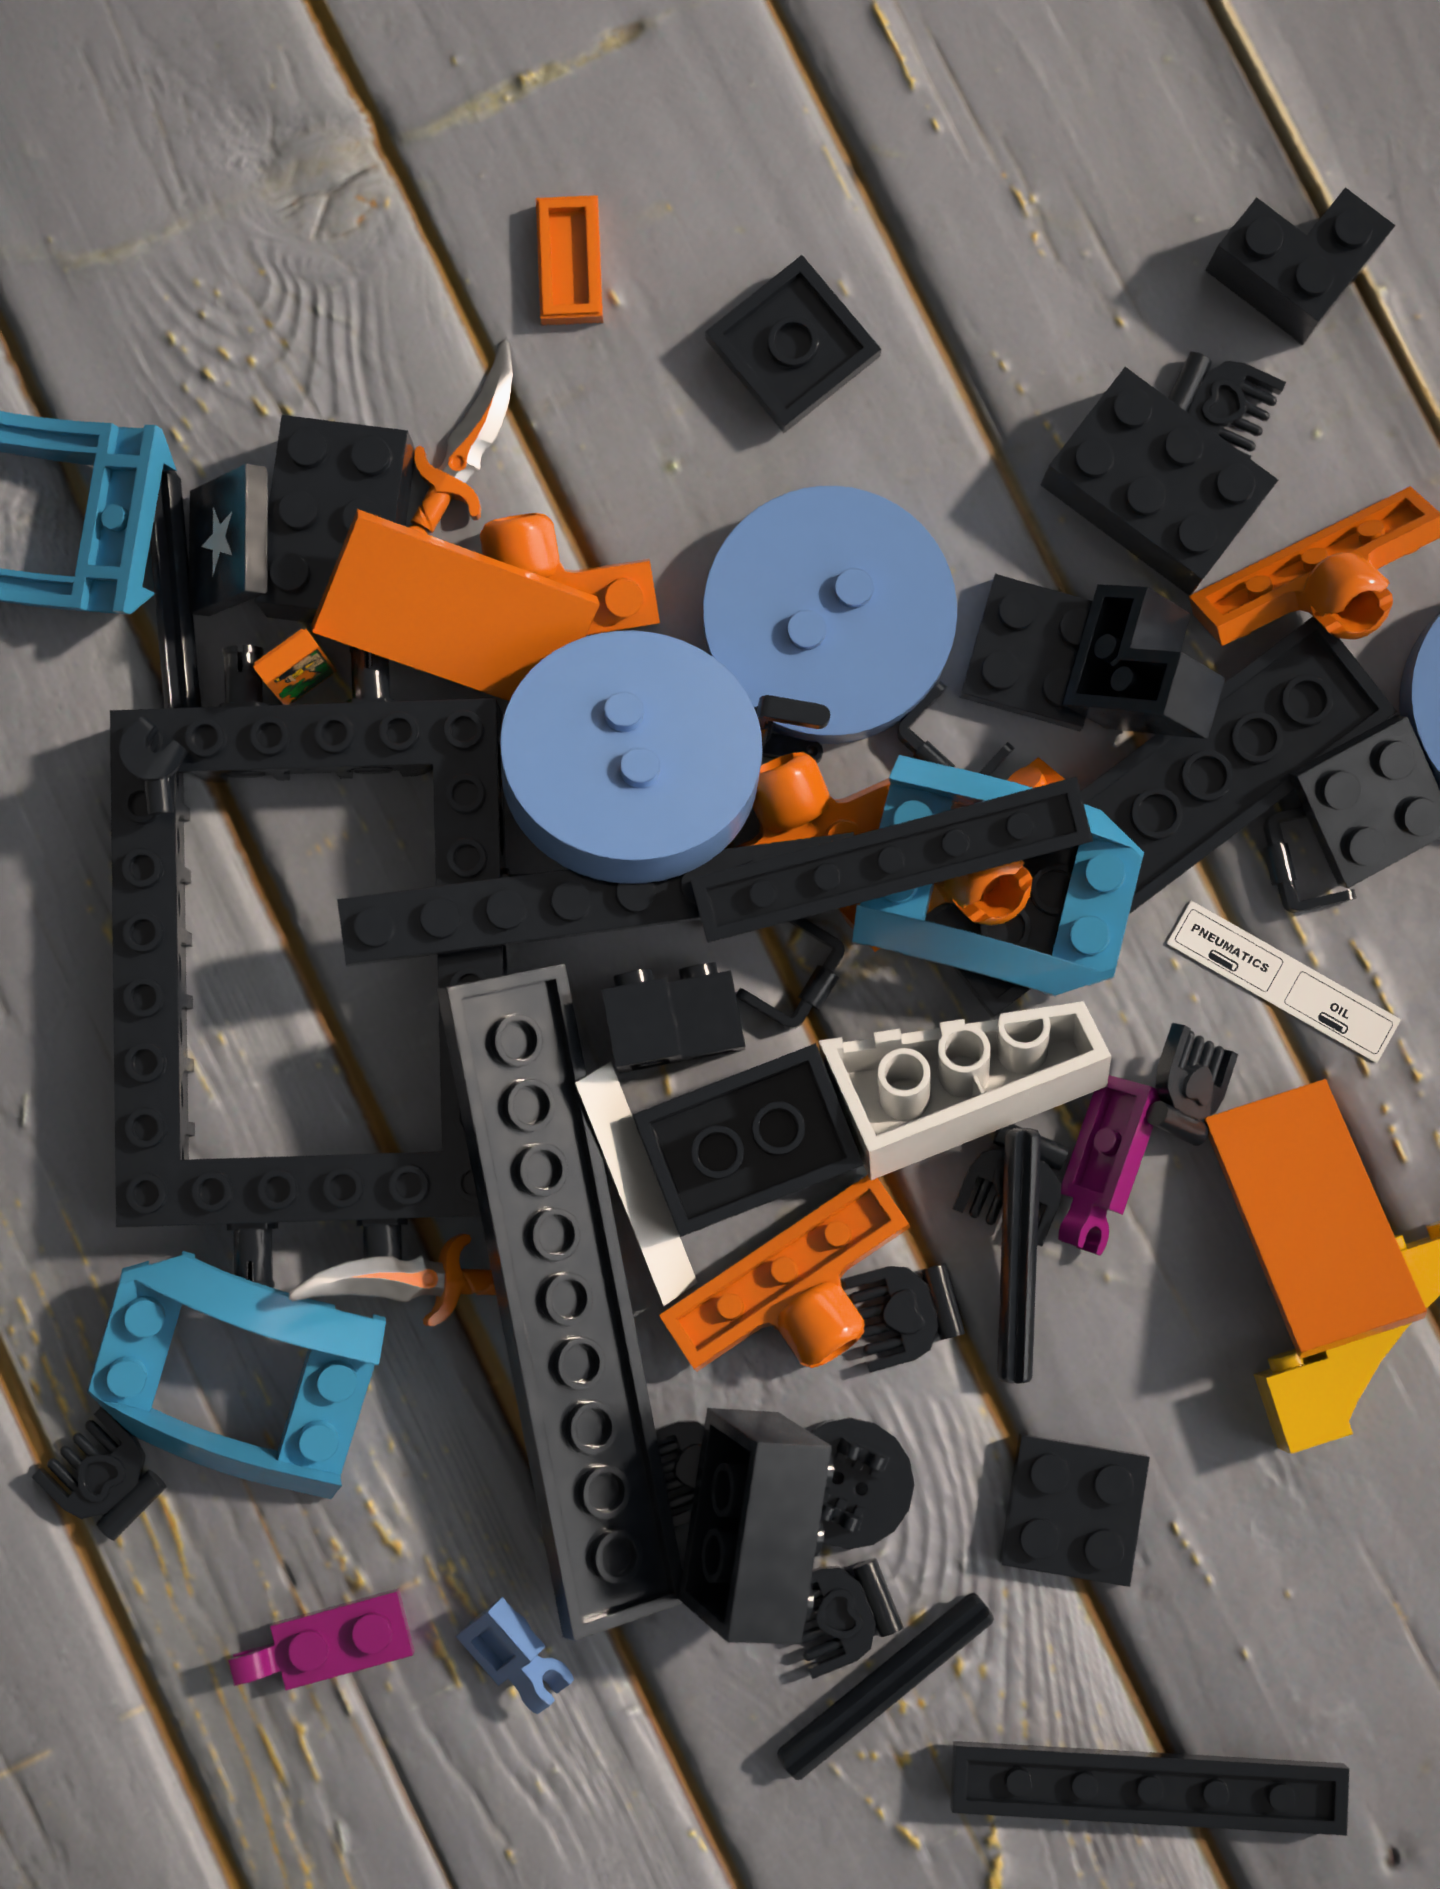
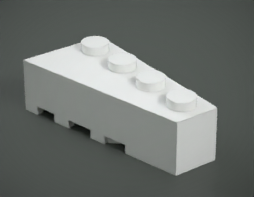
[819,1001,1111,1180]

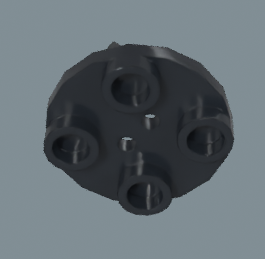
[810,1417,914,1549]

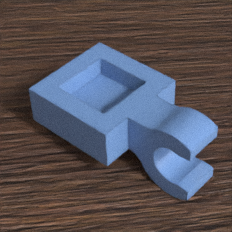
[456,1597,574,1714]

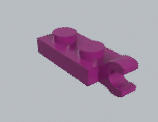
[1058,1075,1161,1256]
[228,1588,415,1690]

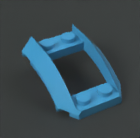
[0,411,177,615]
[852,755,1144,997]
[87,1251,386,1499]

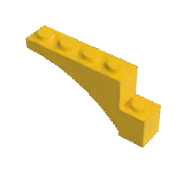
[1253,1221,1440,1454]

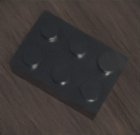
[1040,367,1278,596]
[255,415,415,623]
[633,1043,864,1237]
[678,1408,834,1644]

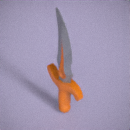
[408,339,513,535]
[288,1234,496,1326]

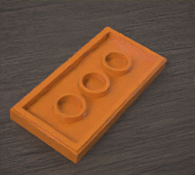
[311,509,600,701]
[1204,1079,1427,1359]

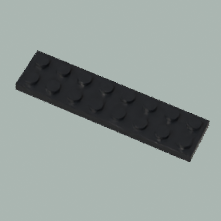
[925,616,1397,1018]

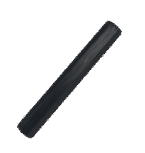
[150,470,201,709]
[997,1128,1041,1384]
[777,1593,994,1780]

